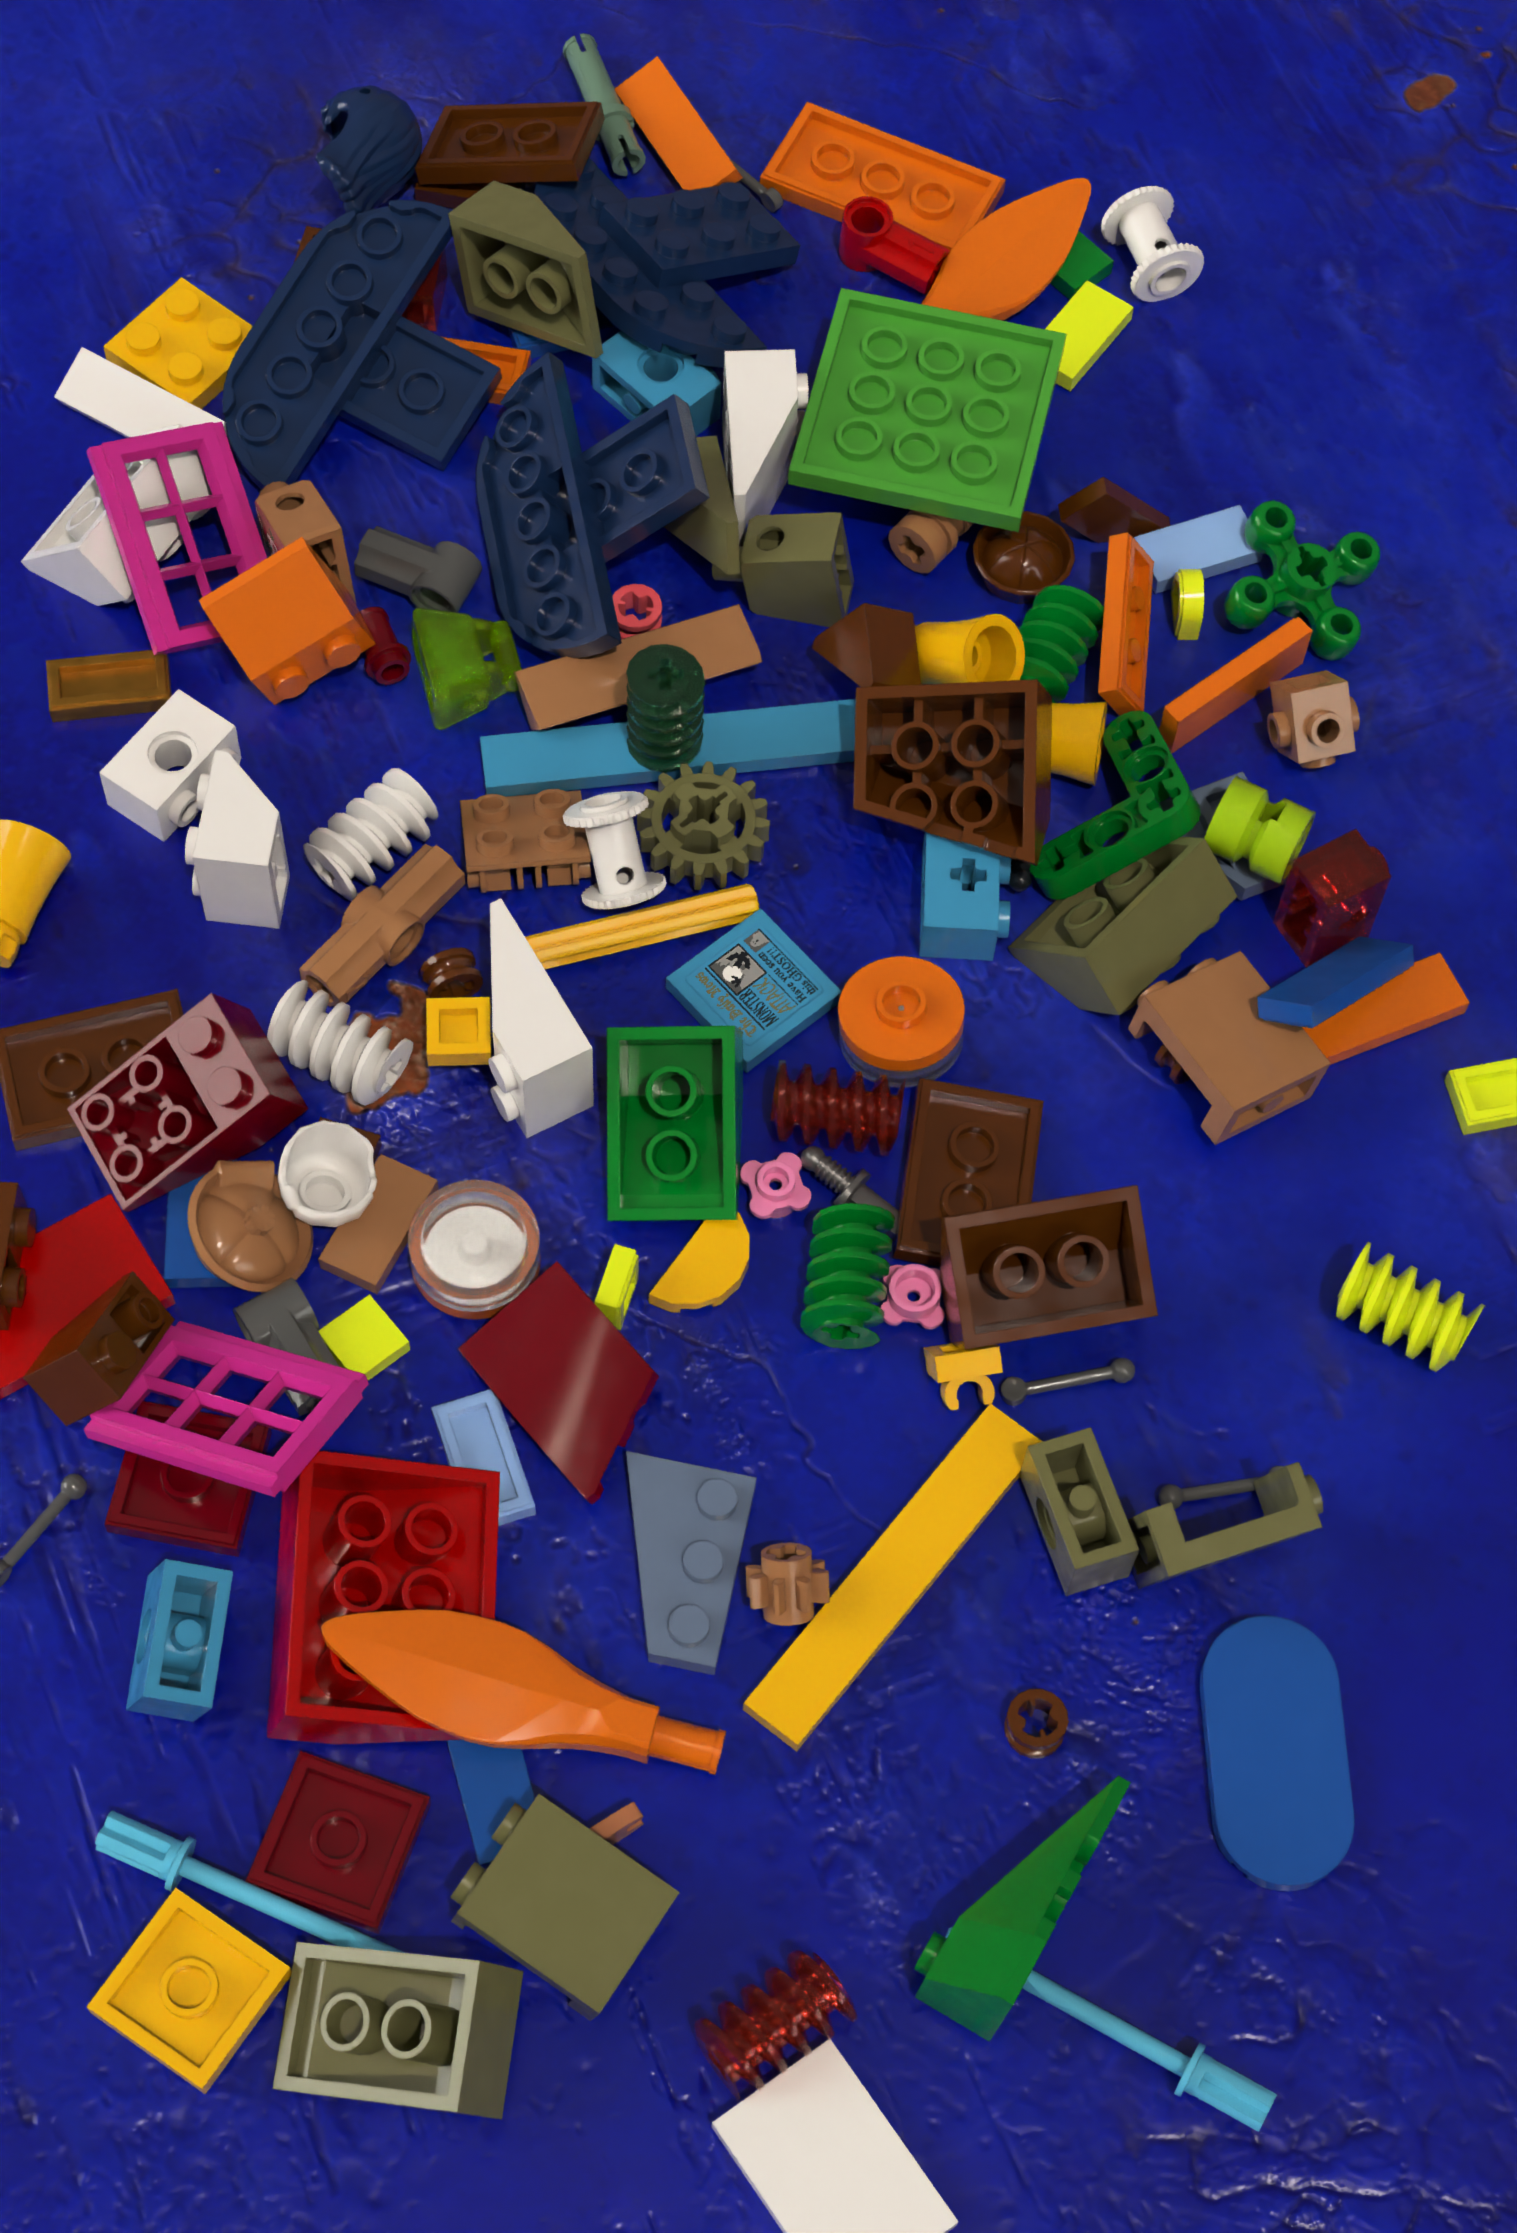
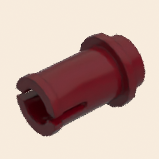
[360,606,411,685]

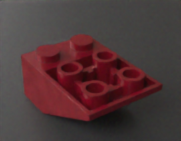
[67,993,308,1212]

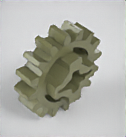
[637,761,770,890]

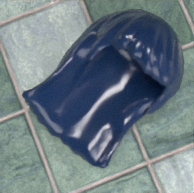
[315,85,422,215]

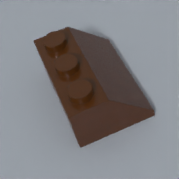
[940,1185,1158,1350]

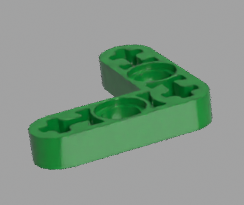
[1030,710,1201,900]

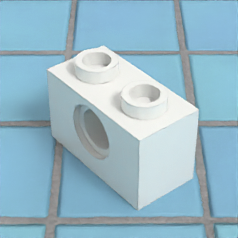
[99,689,242,842]

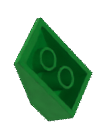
[607,1025,743,1221]

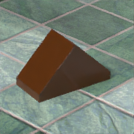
[812,603,921,687]

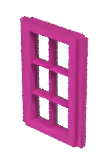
[86,422,267,656]
[84,1321,369,1497]

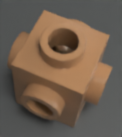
[1267,670,1360,768]

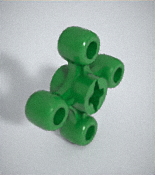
[1224,500,1380,661]

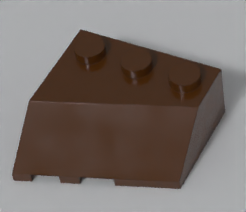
[853,679,1052,866]

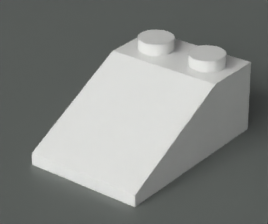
[722,349,808,546]
[488,898,594,1138]

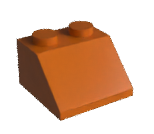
[199,537,376,706]

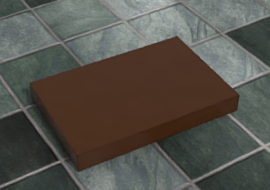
[415,101,605,185]
[0,989,184,1151]
[893,1078,1044,1267]

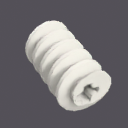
[303,768,438,901]
[267,980,414,1106]

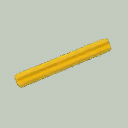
[525,884,759,969]

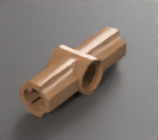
[299,844,466,1007]

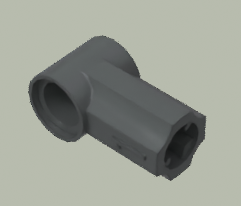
[354,526,482,621]
[233,1277,339,1416]

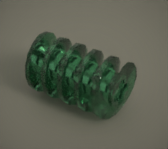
[626,644,705,773]

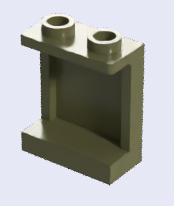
[1128,1462,1323,1589]
[450,1794,680,2021]

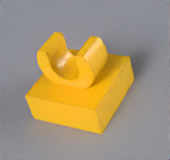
[426,997,492,1066]
[923,1343,1003,1410]

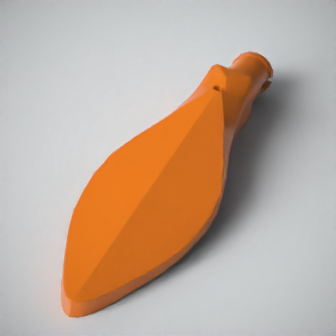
[921,178,1091,321]
[321,1609,726,1775]

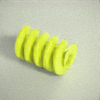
[1336,1241,1485,1372]

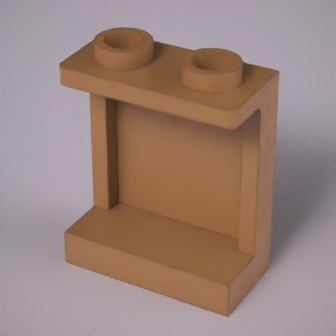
[1128,951,1331,1145]

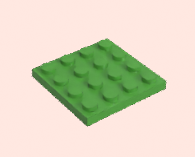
[788,288,1067,532]

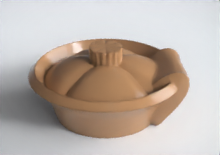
[188,1160,313,1292]

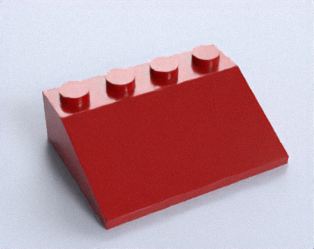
[267,1450,500,1745]

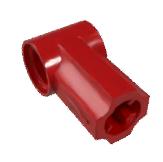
[838,196,950,294]

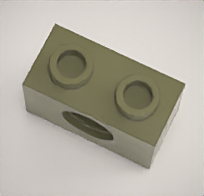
[1020,1427,1139,1596]

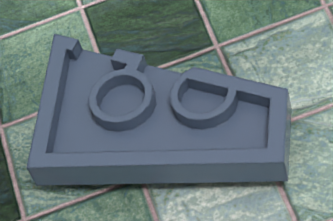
[626,1451,757,1675]

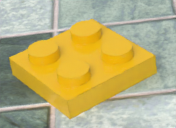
[103,277,253,409]
[87,1887,292,2094]

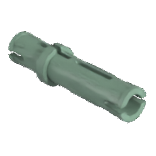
[563,33,646,176]

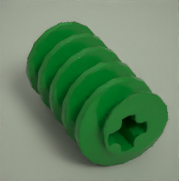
[1018,585,1104,703]
[800,1203,895,1349]

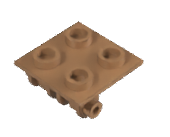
[460,789,591,893]

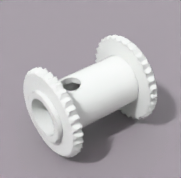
[1100,186,1204,302]
[563,791,667,909]

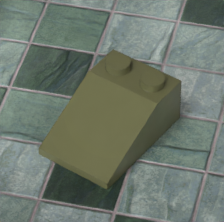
[448,180,603,359]
[272,1942,524,2120]

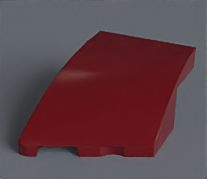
[458,1261,659,1505]

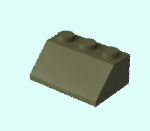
[1008,832,1238,1015]

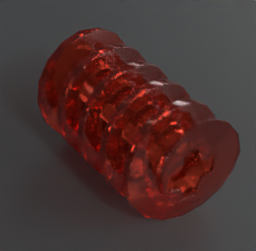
[770,1060,906,1157]
[693,1950,858,2100]

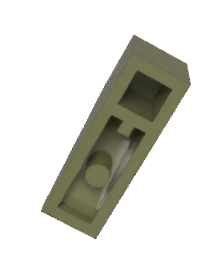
[664,436,740,575]

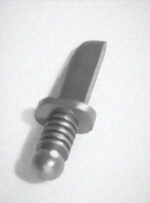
[801,1146,899,1241]

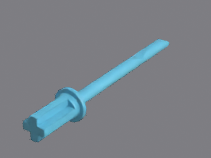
[95,1810,405,1953]
[946,1927,1277,2132]

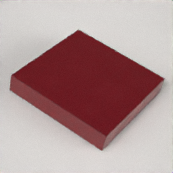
[104,1401,272,1557]
[246,1751,431,1934]

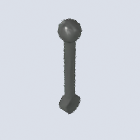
[729,158,784,213]
[1001,1357,1135,1406]
[1158,1466,1284,1510]
[0,1473,87,1587]

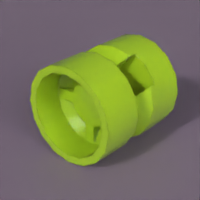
[1204,776,1316,885]

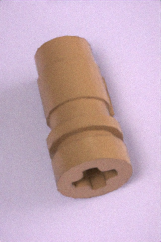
[888,510,974,574]

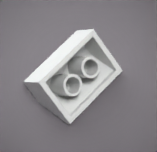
[21,424,212,606]

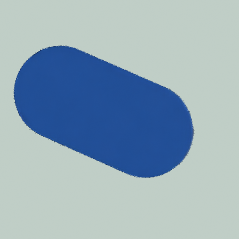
[1199,1616,1355,1891]

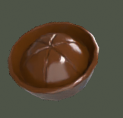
[973,511,1075,604]

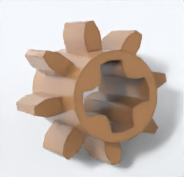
[746,1543,830,1626]

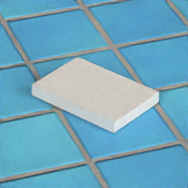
[711,2039,958,2233]

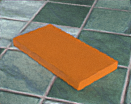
[760,102,1006,250]

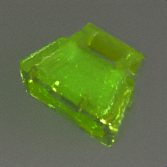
[412,608,522,730]

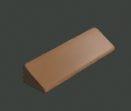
[514,604,763,730]

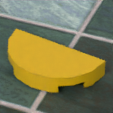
[649,1212,750,1313]

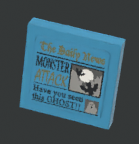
[666,908,842,1073]

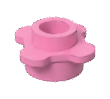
[740,1152,811,1219]
[881,1264,945,1329]

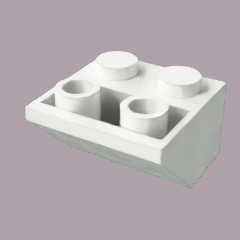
[185,750,290,929]

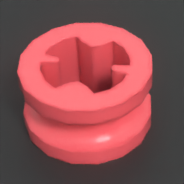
[612,584,662,639]

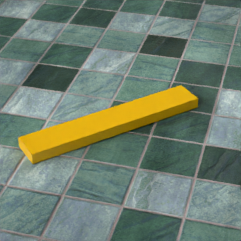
[743,1403,1043,1752]

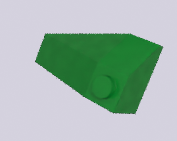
[914,1775,1131,2042]

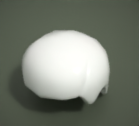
[278,1120,378,1227]

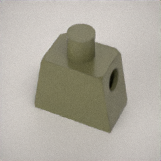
[712,512,854,627]

